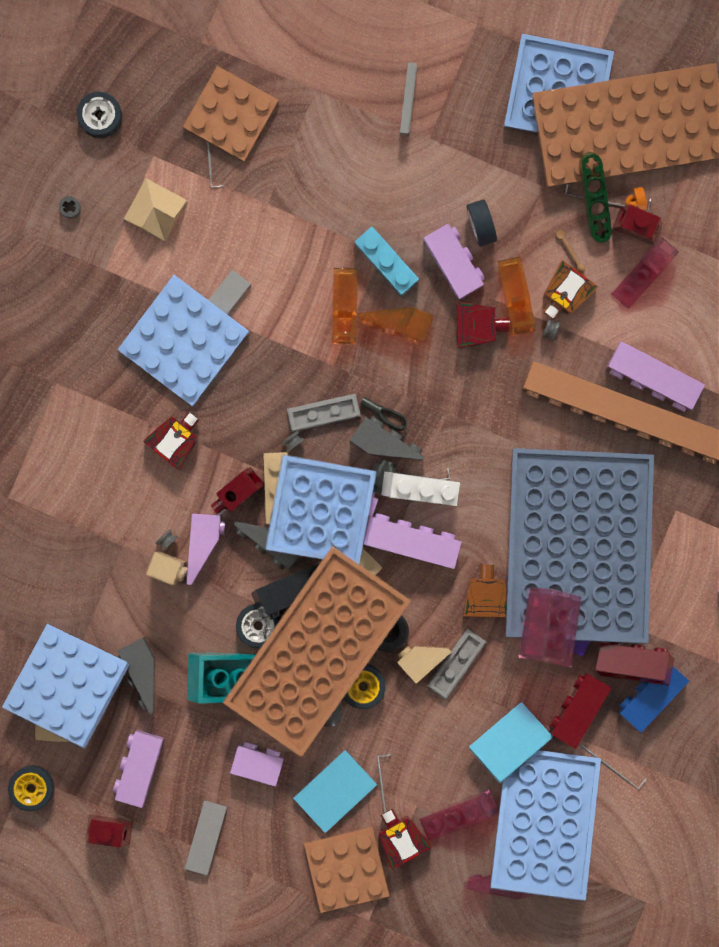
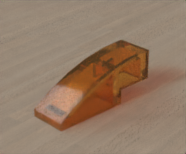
[497,256,535,335]
[332,268,357,344]

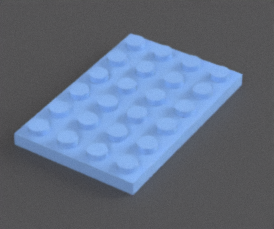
[490,750,601,901]

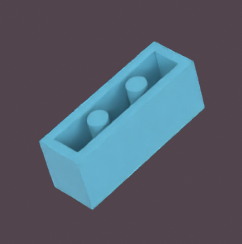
[354,226,419,297]

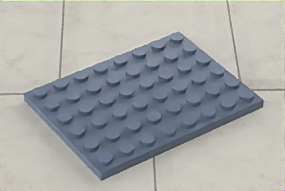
[505,448,654,644]

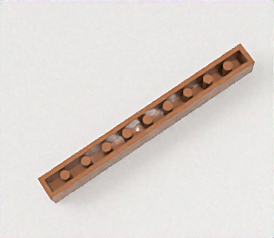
[522,361,719,465]

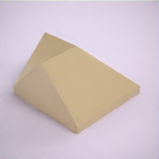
[124,178,187,242]

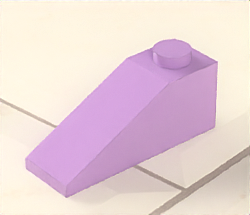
[187,514,225,585]

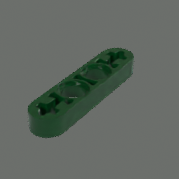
[579,152,612,243]

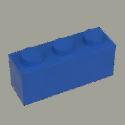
[618,666,689,733]

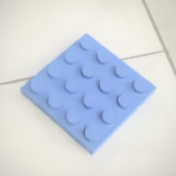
[504,34,614,134]
[117,275,250,406]
[265,455,376,564]
[2,624,130,749]

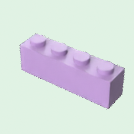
[606,341,705,412]
[363,513,462,569]

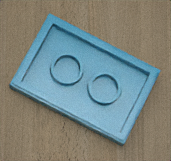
[468,702,553,784]
[293,750,377,833]

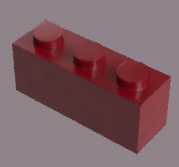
[596,642,674,686]
[549,672,612,749]

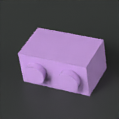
[230,742,284,786]

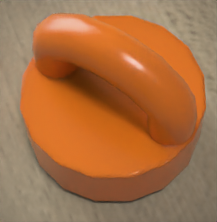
[625,187,648,210]

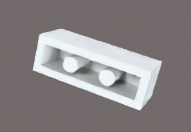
[381,472,460,506]

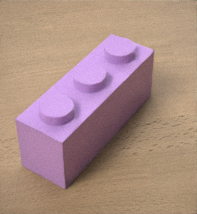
[423,224,485,301]
[112,730,164,808]

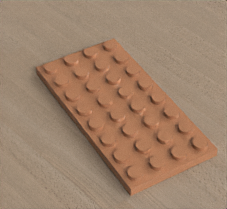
[531,63,719,187]
[223,546,411,757]

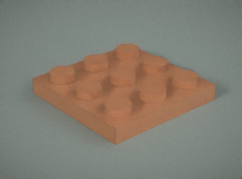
[183,66,279,162]
[304,826,389,913]

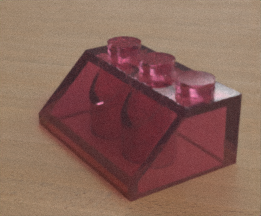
[519,587,581,667]

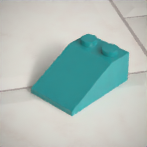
[187,652,256,703]

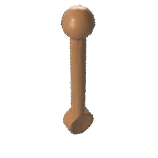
[556,230,586,273]

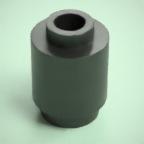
[372,459,397,494]

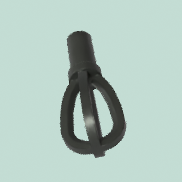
[360,397,408,431]

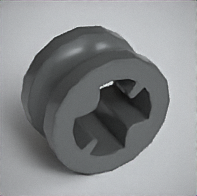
[59,196,81,218]
[541,318,560,342]
[281,431,304,453]
[155,529,178,552]

